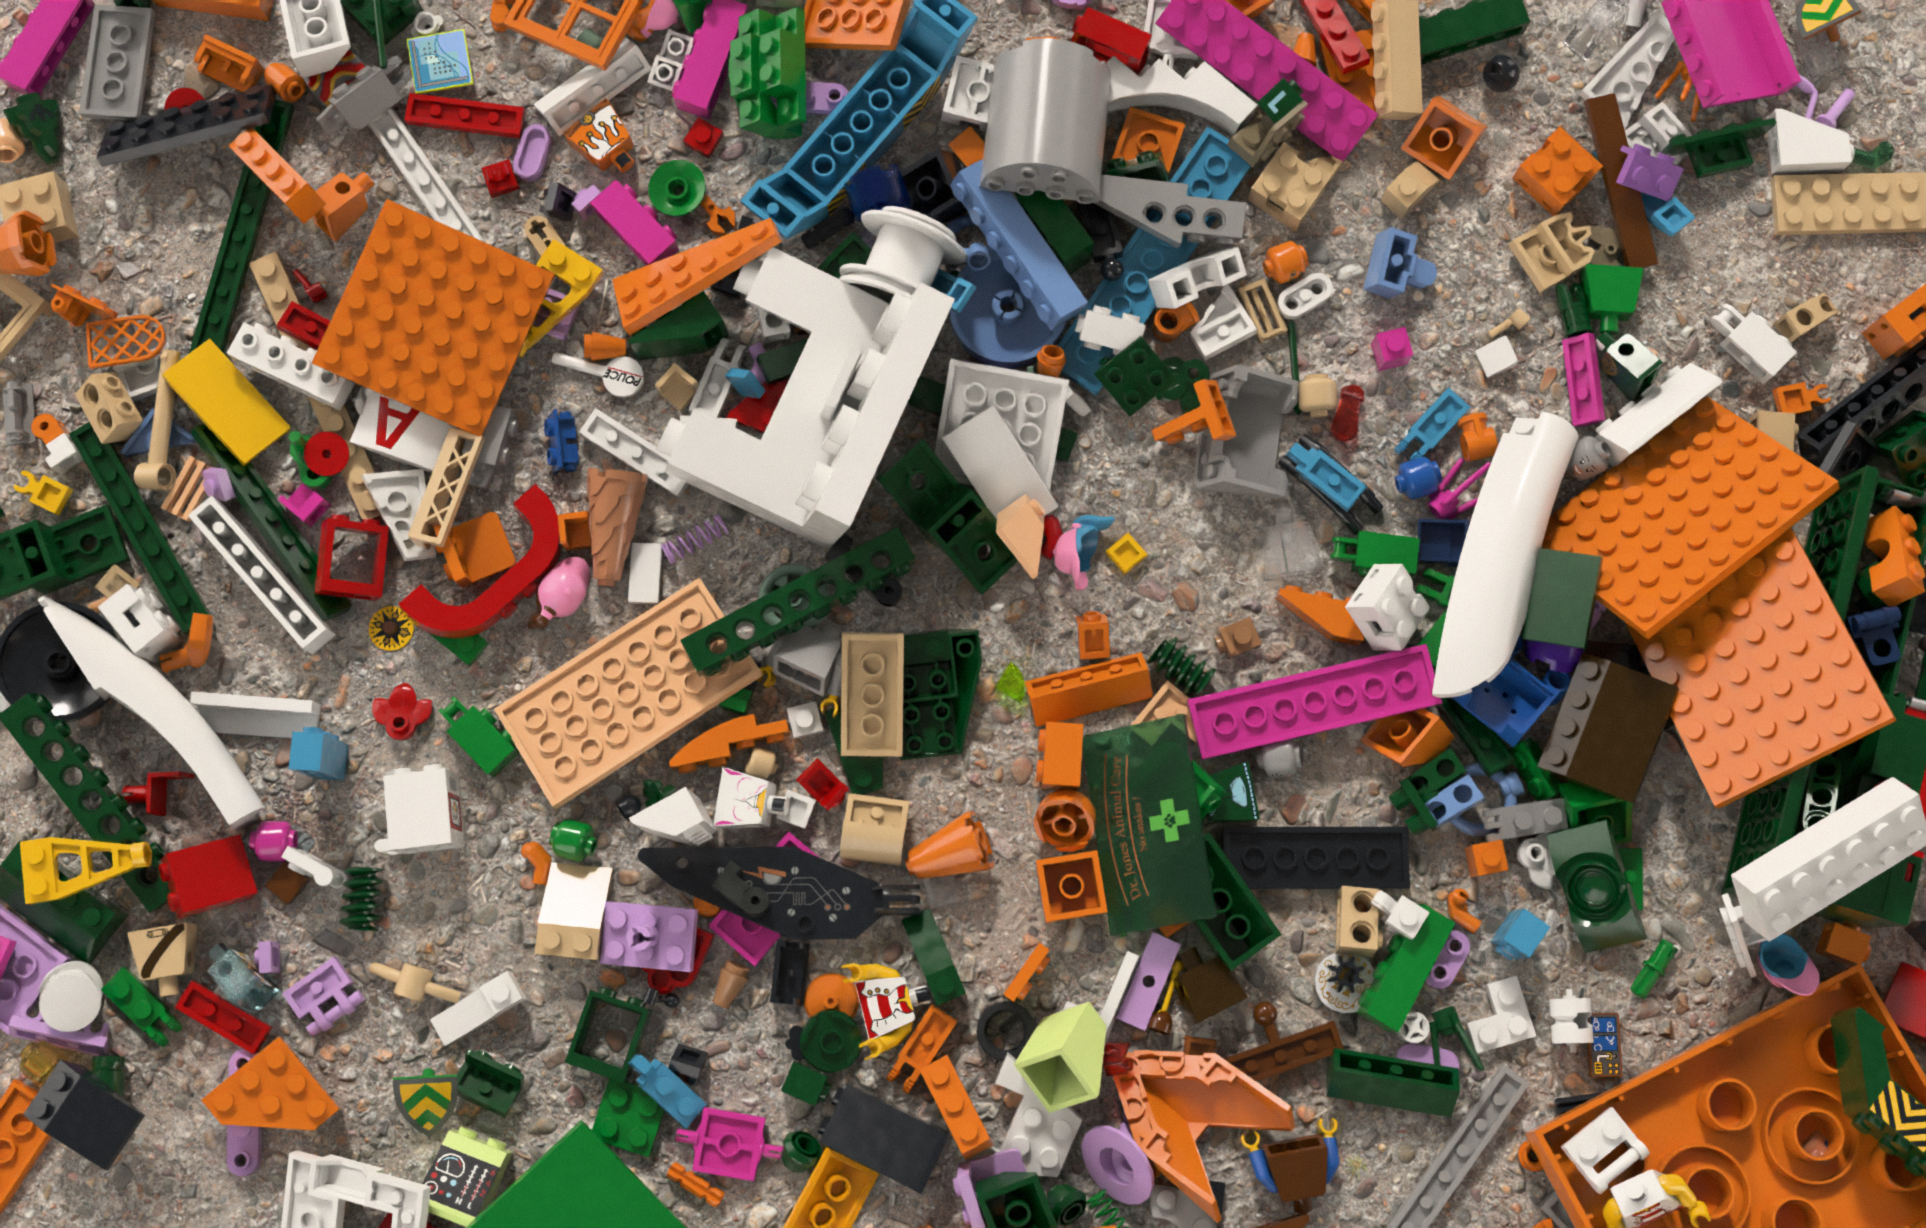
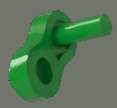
[289,431,333,491]

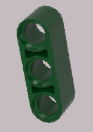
[1802,755,1842,831]

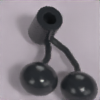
[642,987,680,1008]

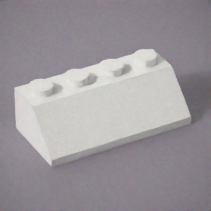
[280,0,351,78]
[1595,363,1722,467]
[629,787,718,847]

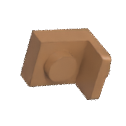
[1214,617,1262,659]

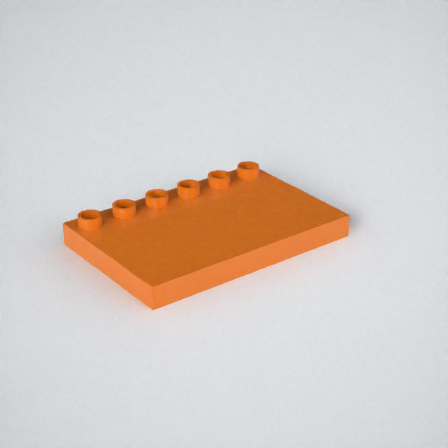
[1525,963,1926,1228]

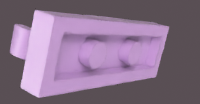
[8,1004,109,1056]

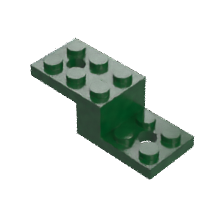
[875,438,1018,595]
[0,504,131,601]

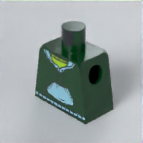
[1206,762,1260,823]

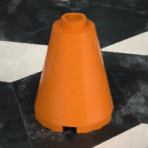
[905,810,995,879]

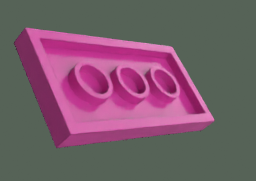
[708,831,820,967]

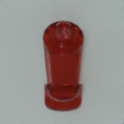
[1331,385,1365,442]

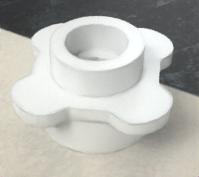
[411,11,444,38]

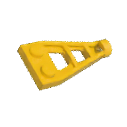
[519,239,604,358]
[20,837,152,904]

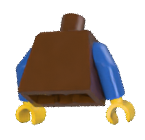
[1241,1118,1340,1214]

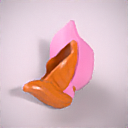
[610,0,679,42]

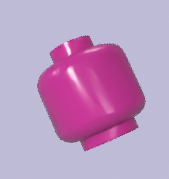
[249,821,298,862]

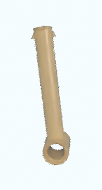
[134,349,181,490]

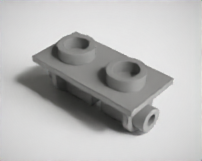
[3,381,37,446]

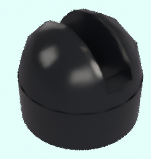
[615,795,641,822]

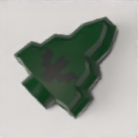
[3,92,61,165]

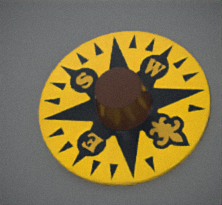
[368,606,414,651]

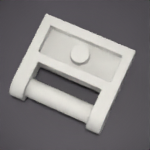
[282,846,349,889]
[1561,1107,1650,1194]

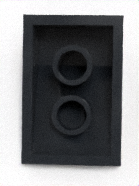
[868,148,967,224]
[23,1060,145,1170]

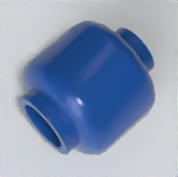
[1394,457,1442,500]

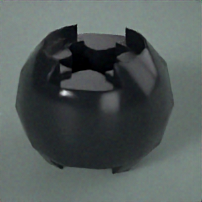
[1483,55,1520,93]

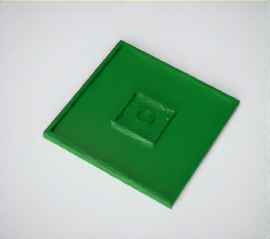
[465,1120,688,1228]

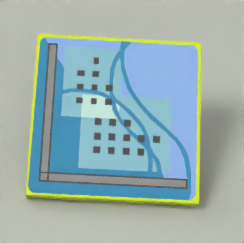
[407,29,474,94]

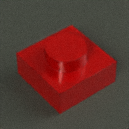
[683,117,724,159]

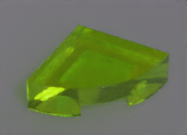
[995,662,1025,704]

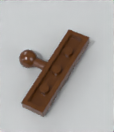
[1223,1001,1344,1081]

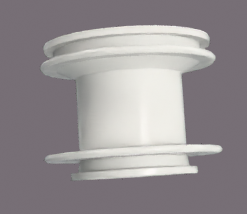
[839,206,967,304]

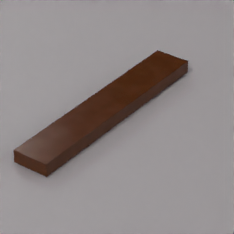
[1584,93,1658,269]

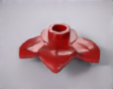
[372,682,433,741]

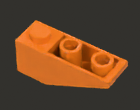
[1275,585,1364,646]

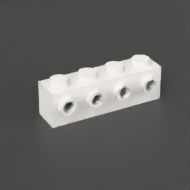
[226,322,355,411]

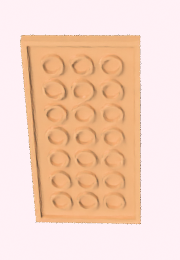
[494,577,763,810]

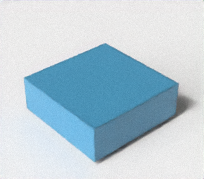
[725,368,765,399]

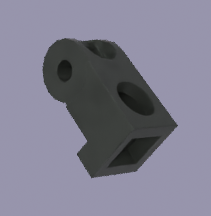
[712,861,770,917]

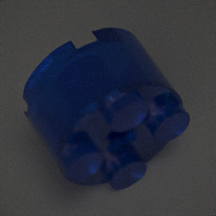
[844,164,911,222]

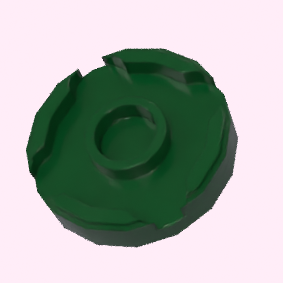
[799,1009,862,1073]

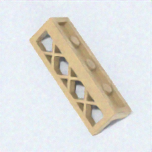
[408,427,485,550]

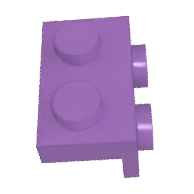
[1616,143,1684,201]

